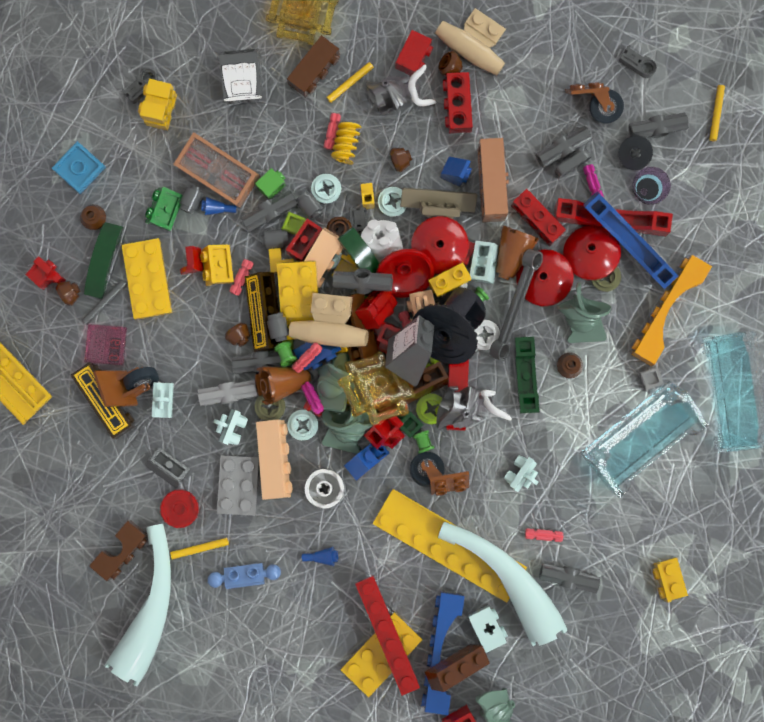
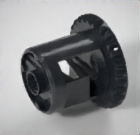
[412,287,486,364]

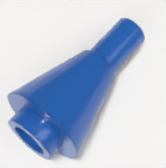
[201,197,237,215]
[302,547,338,566]

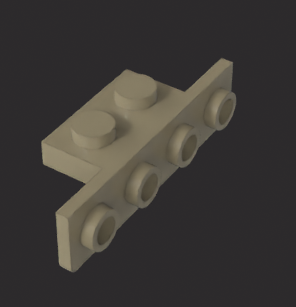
[400,188,477,219]

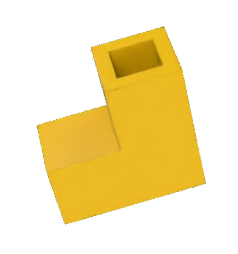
[361,183,375,209]
[269,248,294,274]

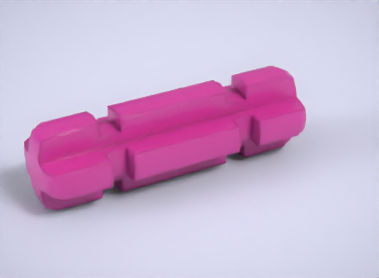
[583,164,604,197]
[301,382,324,414]

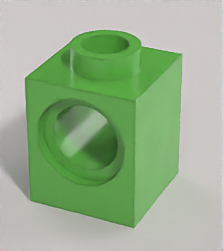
[255,168,286,200]

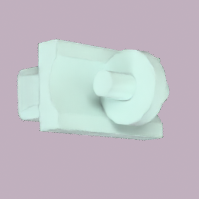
[152,382,174,418]
[213,409,248,445]
[504,455,539,492]

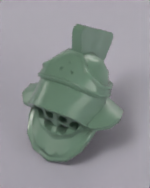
[556,282,611,343]
[317,352,363,412]
[322,394,376,454]

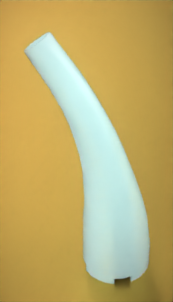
[438,522,567,646]
[104,524,171,686]

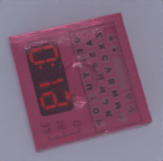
[84,324,127,366]

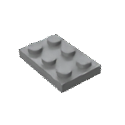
[217,456,259,516]

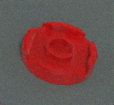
[160,490,199,528]

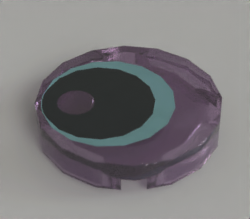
[632,167,671,205]

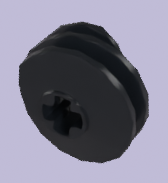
[618,135,653,170]

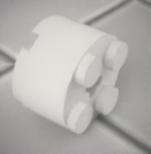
[361,220,403,263]
[305,469,344,508]

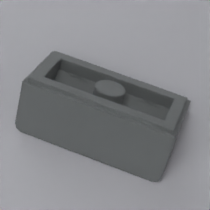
[146,447,190,488]

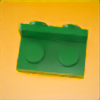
[145,187,182,231]

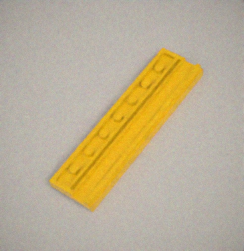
[0,342,53,425]
[373,489,527,603]

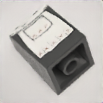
[219,48,263,104]
[385,315,434,386]

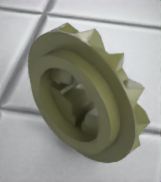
[591,267,621,292]
[255,395,286,421]

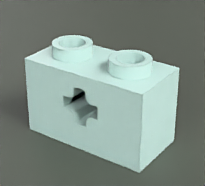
[470,241,499,284]
[467,605,508,653]

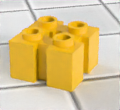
[138,79,177,131]

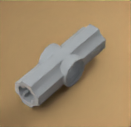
[198,380,258,406]

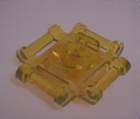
[265,0,339,45]
[337,352,415,426]

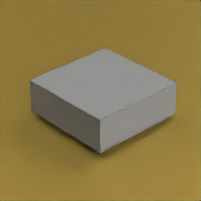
[639,367,664,391]

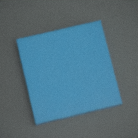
[52,141,106,194]

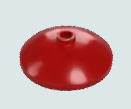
[411,216,469,274]
[563,226,621,280]
[376,249,434,298]
[516,249,574,307]

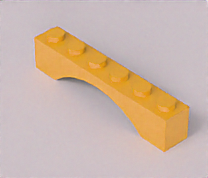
[631,255,712,366]

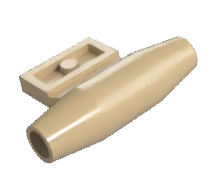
[435,8,506,76]
[289,293,368,347]

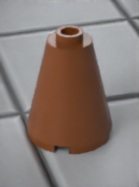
[496,225,539,280]
[255,366,311,405]

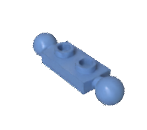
[207,563,281,589]

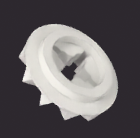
[474,320,500,351]

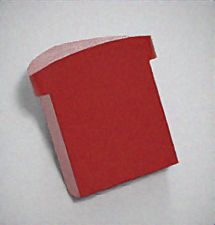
[180,246,204,275]

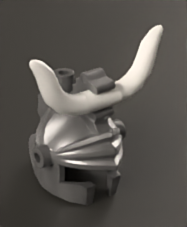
[366,65,437,115]
[436,386,512,429]

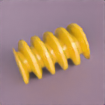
[331,122,362,165]

